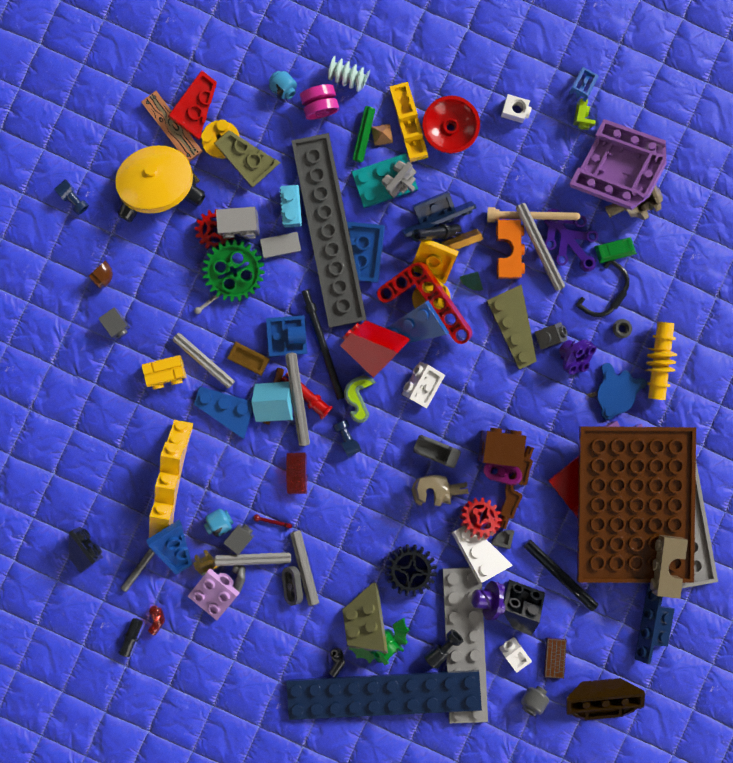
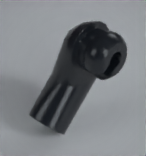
[328,648,345,678]

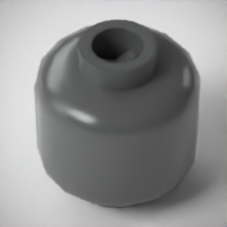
[521,686,549,717]

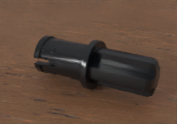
[118,618,143,657]

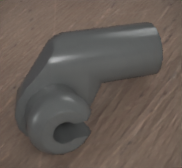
[232,565,245,592]

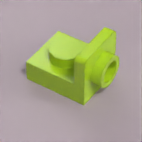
[573,98,596,130]

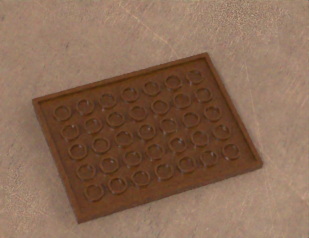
[577,426,696,583]

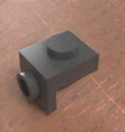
[535,322,567,350]

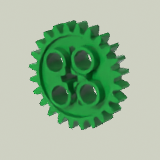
[202,239,265,302]

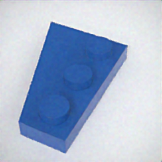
[146,519,192,575]

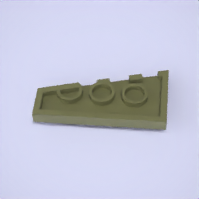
[486,284,537,370]

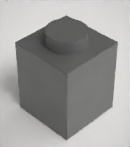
[98,308,131,339]
[224,524,255,555]

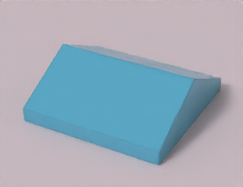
[251,382,293,422]

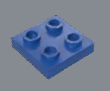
[266,315,307,357]

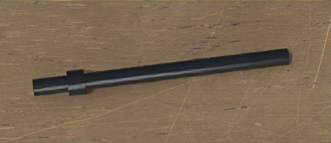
[301,289,344,400]

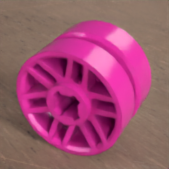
[300,84,340,120]

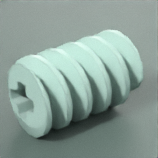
[328,56,370,92]

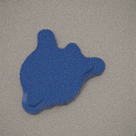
[597,363,647,419]

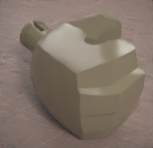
[605,185,663,221]
[411,475,469,506]

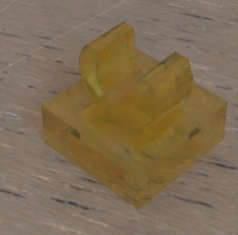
[193,550,219,576]

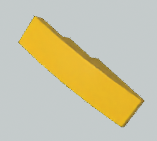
[390,82,428,163]

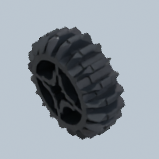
[385,544,437,596]

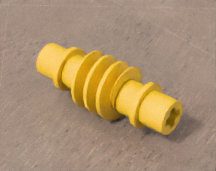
[645,322,677,400]

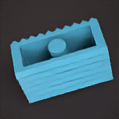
[279,185,302,228]

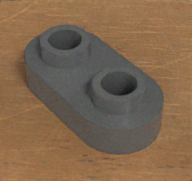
[282,566,303,606]

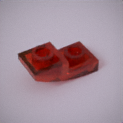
[286,452,308,494]

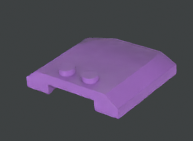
[569,119,667,210]

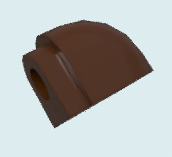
[88,261,113,289]

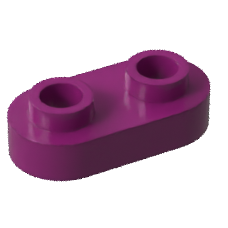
[484,463,522,486]

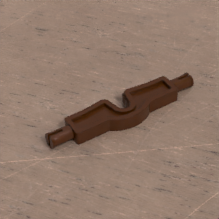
[499,446,534,529]

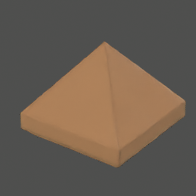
[371,124,393,146]

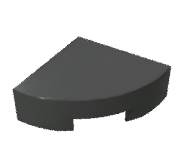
[491,530,514,549]

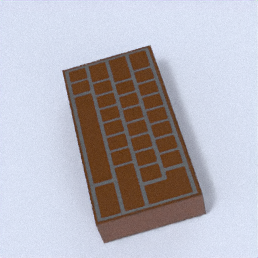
[544,638,567,679]

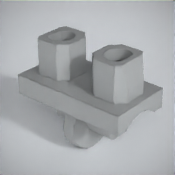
[381,161,417,198]

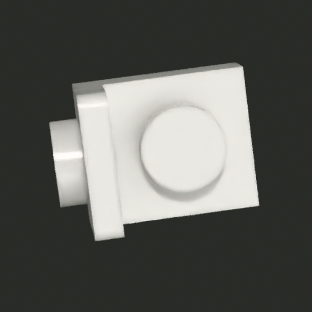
[499,637,532,673]

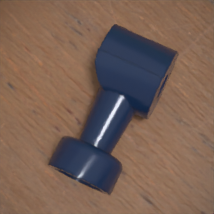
[54,179,89,215]
[333,419,362,458]

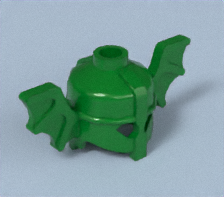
[349,618,409,665]

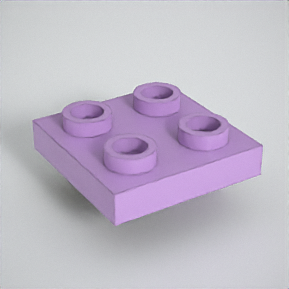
[187,569,240,620]

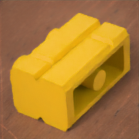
[142,355,187,390]

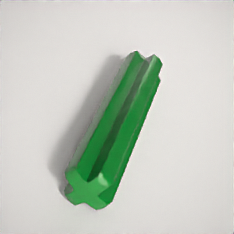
[352,106,375,163]

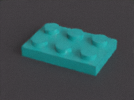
[352,153,418,208]

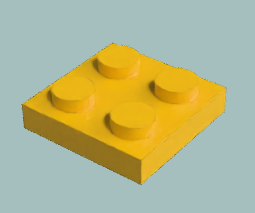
[412,240,459,284]

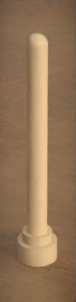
[487,207,580,223]

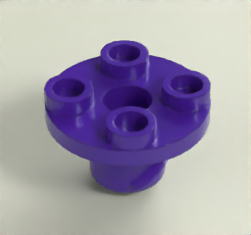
[559,340,596,375]
[471,581,505,621]

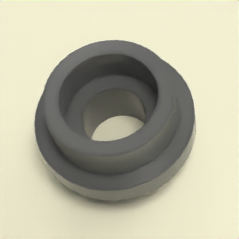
[612,319,632,338]

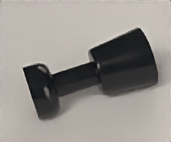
[424,629,464,669]

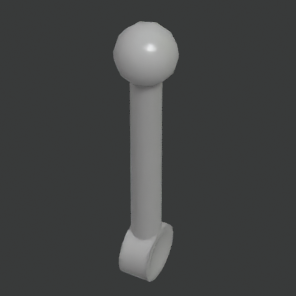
[194,294,223,314]

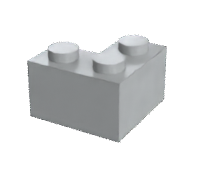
[216,207,260,239]

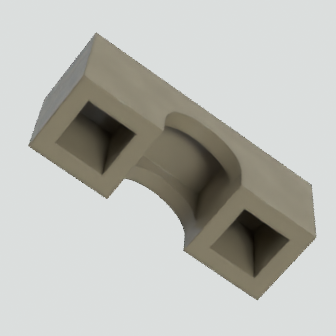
[650,535,688,599]

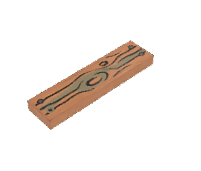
[141,91,203,162]

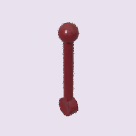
[253,514,292,528]

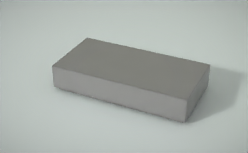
[260,232,301,259]

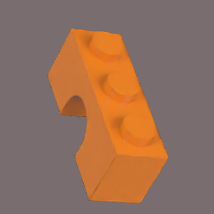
[496,219,525,279]

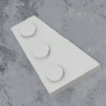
[452,526,513,584]

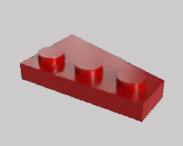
[168,70,217,140]

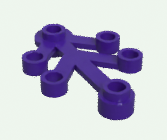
[544,209,598,272]

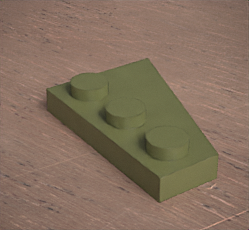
[214,130,281,188]

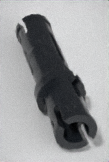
[412,224,462,242]

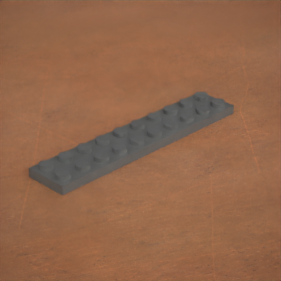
[291,133,366,328]

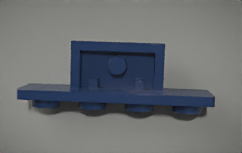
[402,191,476,238]
[635,584,675,664]

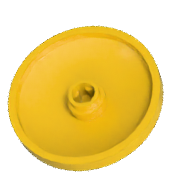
[115,145,193,213]

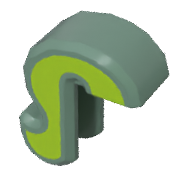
[344,376,376,423]

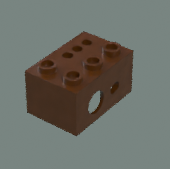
[478,427,526,468]

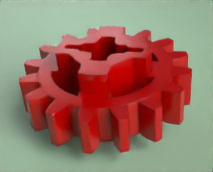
[195,209,235,249]
[459,498,502,540]

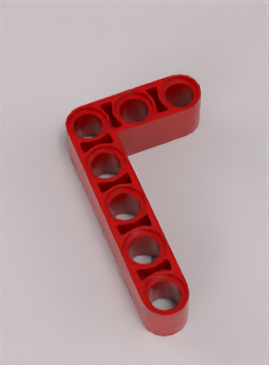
[377,262,472,344]

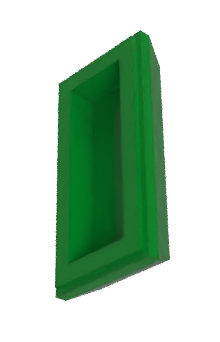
[594,237,637,264]

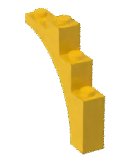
[149,420,193,538]

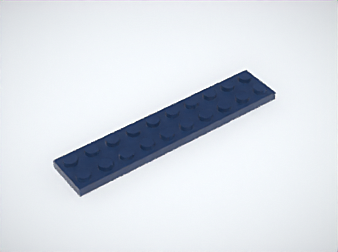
[286,670,482,720]

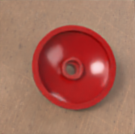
[422,96,480,154]

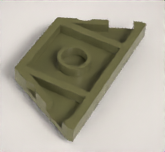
[343,582,388,654]

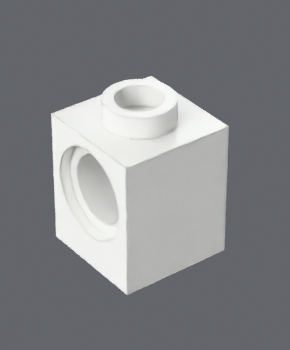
[501,94,532,123]

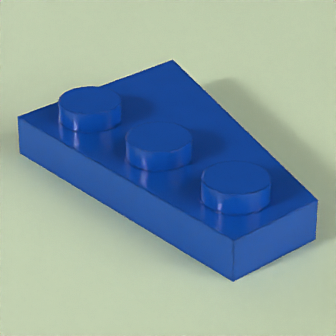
[347,222,385,283]
[386,300,449,343]
[194,386,253,439]

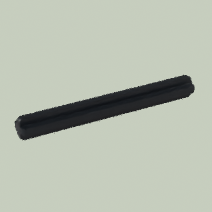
[524,540,598,611]

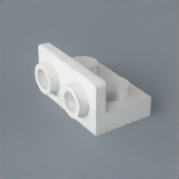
[402,362,445,408]

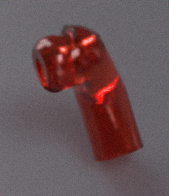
[148,605,165,636]

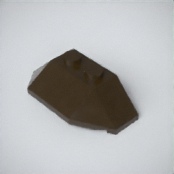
[566,678,645,720]

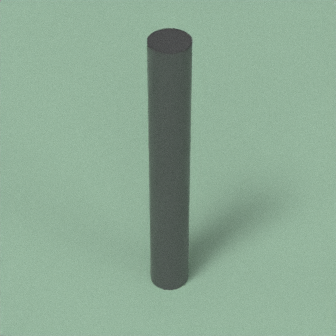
[121,548,155,592]

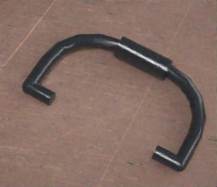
[576,260,629,317]

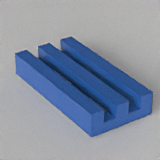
[569,67,599,102]

